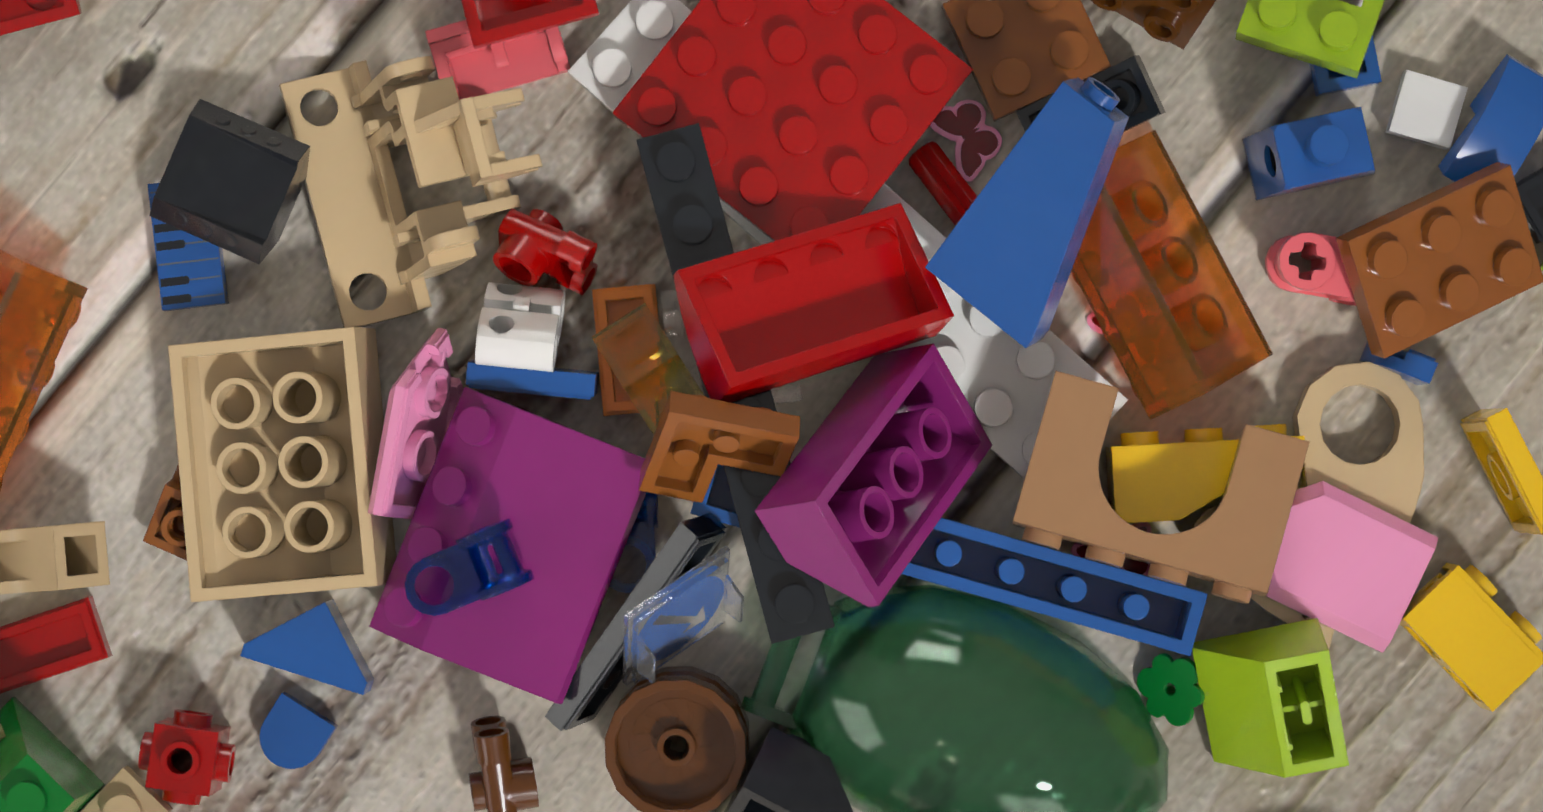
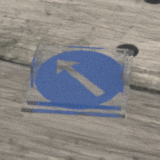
[622,546,744,686]

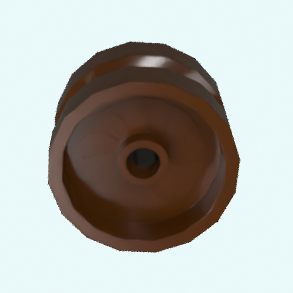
[605,666,750,812]

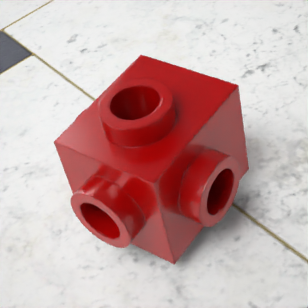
[138,709,236,805]

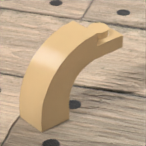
[0,521,110,595]

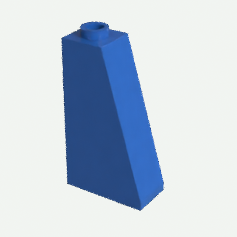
[925,77,1129,348]

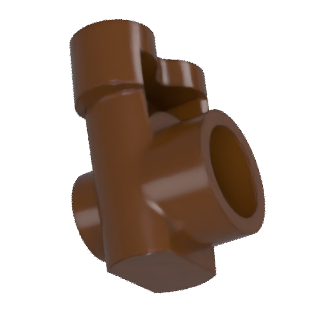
[468,716,539,812]

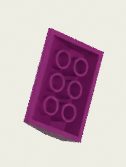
[369,387,646,704]

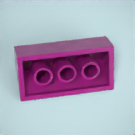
[755,343,993,607]

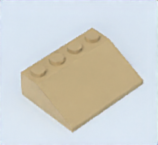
[168,327,396,602]

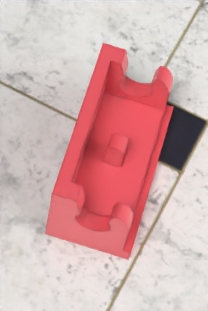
[425,20,571,100]

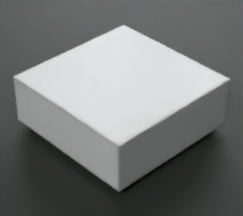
[1385,70,1468,150]

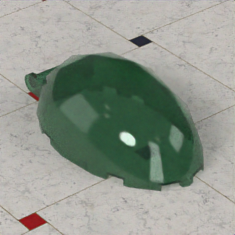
[740,585,1169,812]

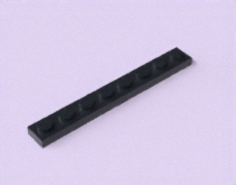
[636,123,835,644]

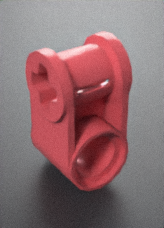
[1265,232,1356,306]

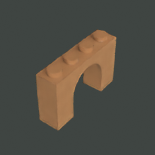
[1013,371,1310,604]

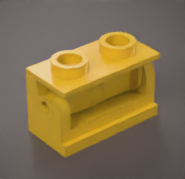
[1400,563,1543,712]

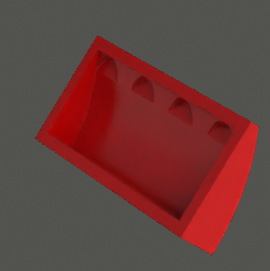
[673,203,954,402]

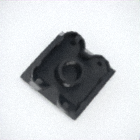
[149,99,310,264]

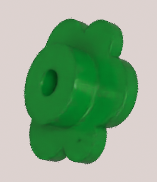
[1137,653,1205,726]

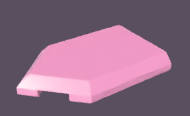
[368,328,463,519]
[1266,481,1439,653]

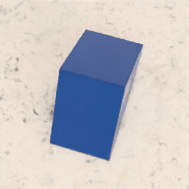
[240,599,374,695]

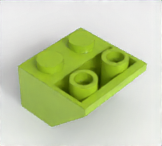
[1192,618,1349,778]

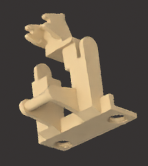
[279,56,542,328]

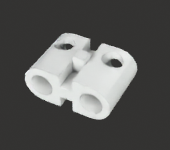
[475,282,565,372]

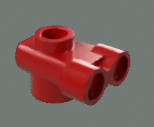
[493,209,598,295]

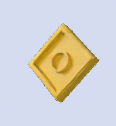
[1460,408,1543,535]

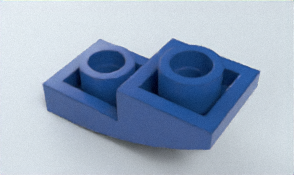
[1438,54,1543,182]

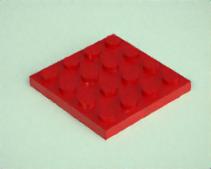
[612,0,973,241]

